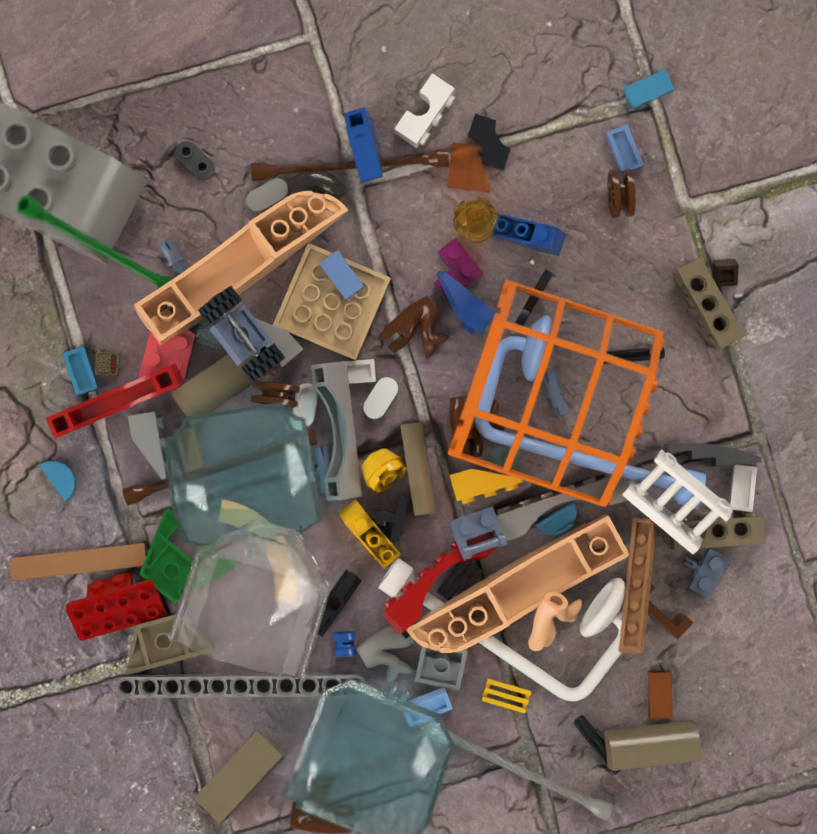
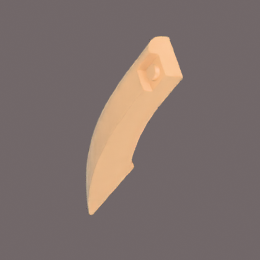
[134,191,348,345]
[406,513,629,653]

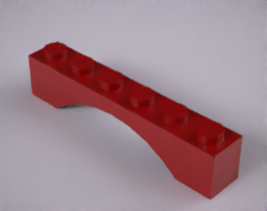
[45,363,184,439]
[381,532,498,634]

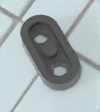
[175,141,215,180]

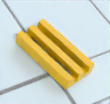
[481,678,531,713]

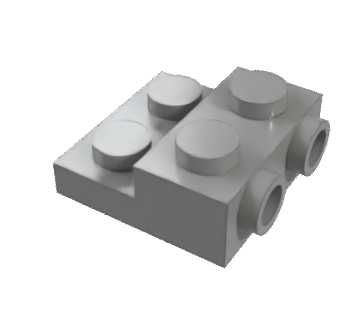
[415,646,468,690]

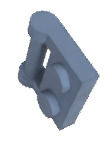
[449,506,507,560]

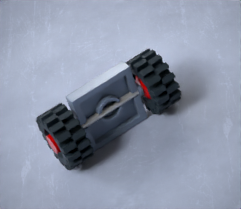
[198,286,285,382]

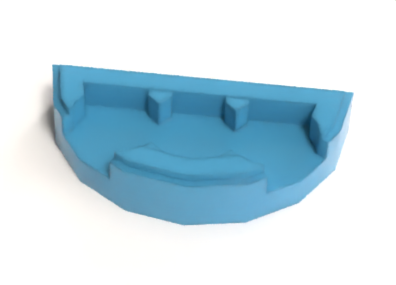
[39,461,76,502]
[535,501,577,535]

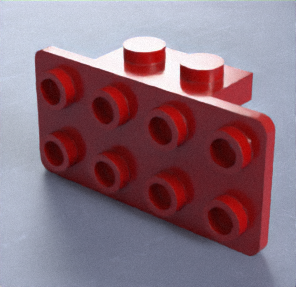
[65,572,166,641]

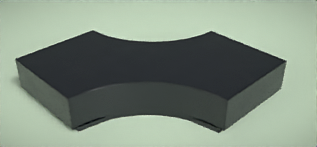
[468,114,511,171]
[515,269,552,326]

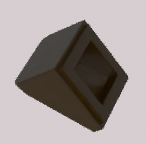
[713,259,739,287]

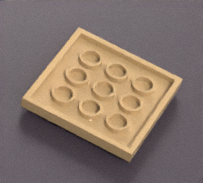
[273,243,391,361]

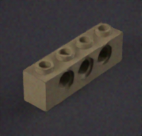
[673,257,745,351]
[670,512,766,550]

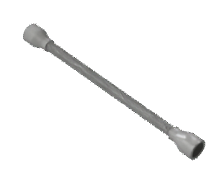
[423,719,613,821]

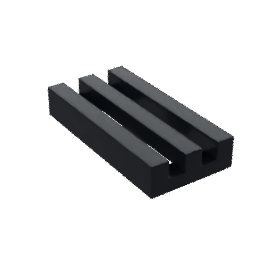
[437,560,483,601]

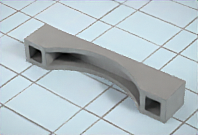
[311,361,362,501]
[496,473,628,541]

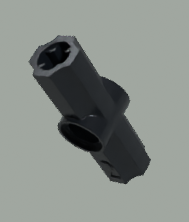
[307,569,362,637]

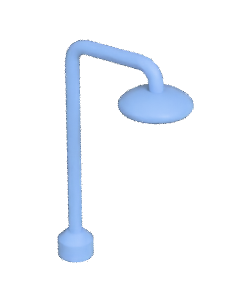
[475,315,706,509]

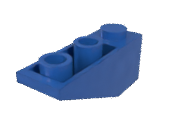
[344,107,383,183]
[490,214,566,256]

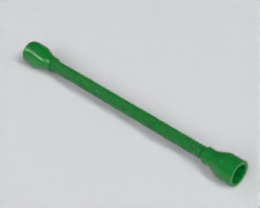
[17,195,173,289]

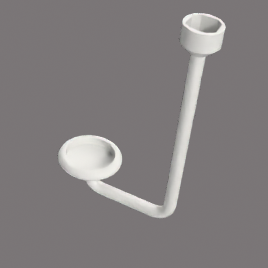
[378,558,625,701]

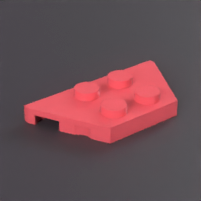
[138,330,196,380]

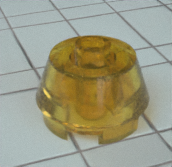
[453,197,497,243]

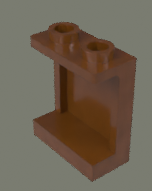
[648,584,694,639]

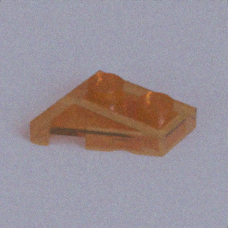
[447,142,491,193]

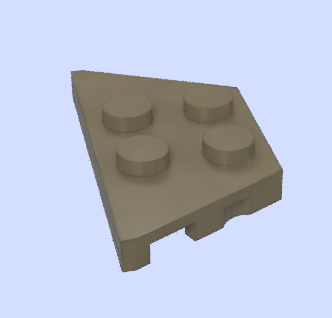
[126,613,212,675]

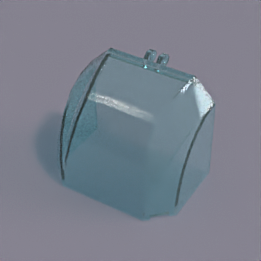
[165,402,322,558]
[281,679,454,834]

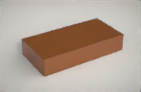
[648,671,673,719]

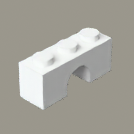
[394,73,456,149]

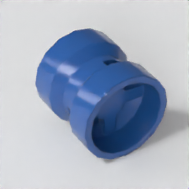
[333,631,357,657]

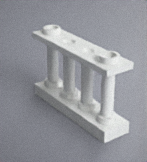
[622,449,733,554]

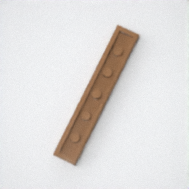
[619,517,657,654]
[9,543,147,581]

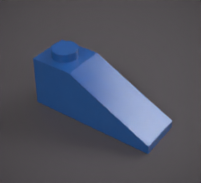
[436,271,496,335]

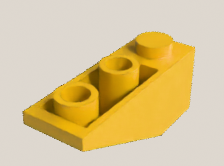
[449,469,523,504]
[338,499,401,569]

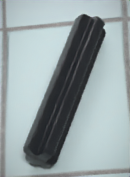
[603,347,665,364]
[574,715,622,775]

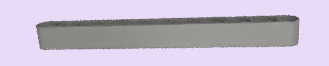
[115,673,366,698]

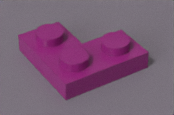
[434,238,483,301]

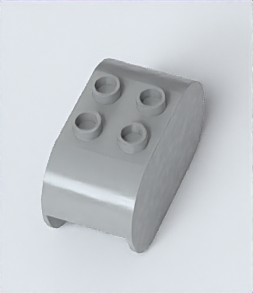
[0,102,148,265]

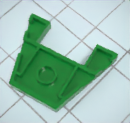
[139,508,235,603]

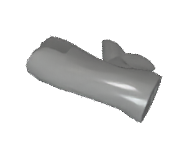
[356,624,416,683]

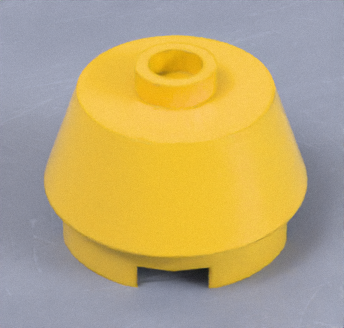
[361,448,407,493]

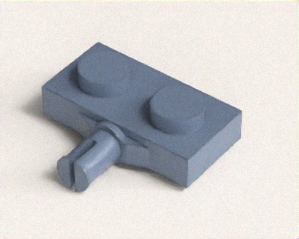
[682,548,729,599]

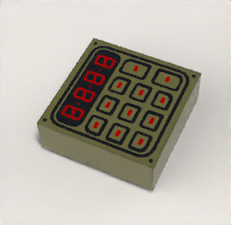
[95,352,120,376]

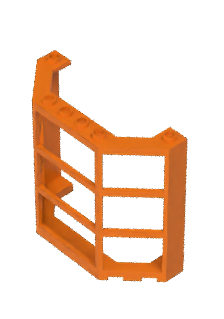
[447,279,665,507]

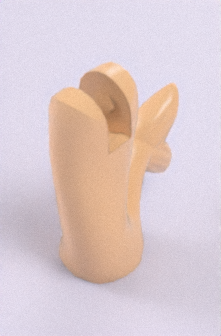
[528,592,582,651]

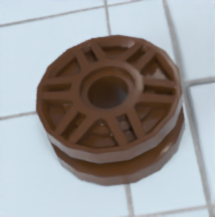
[607,169,636,218]
[251,381,300,408]

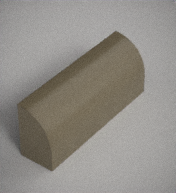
[171,354,268,424]
[400,422,437,516]
[604,720,703,771]
[194,730,287,824]

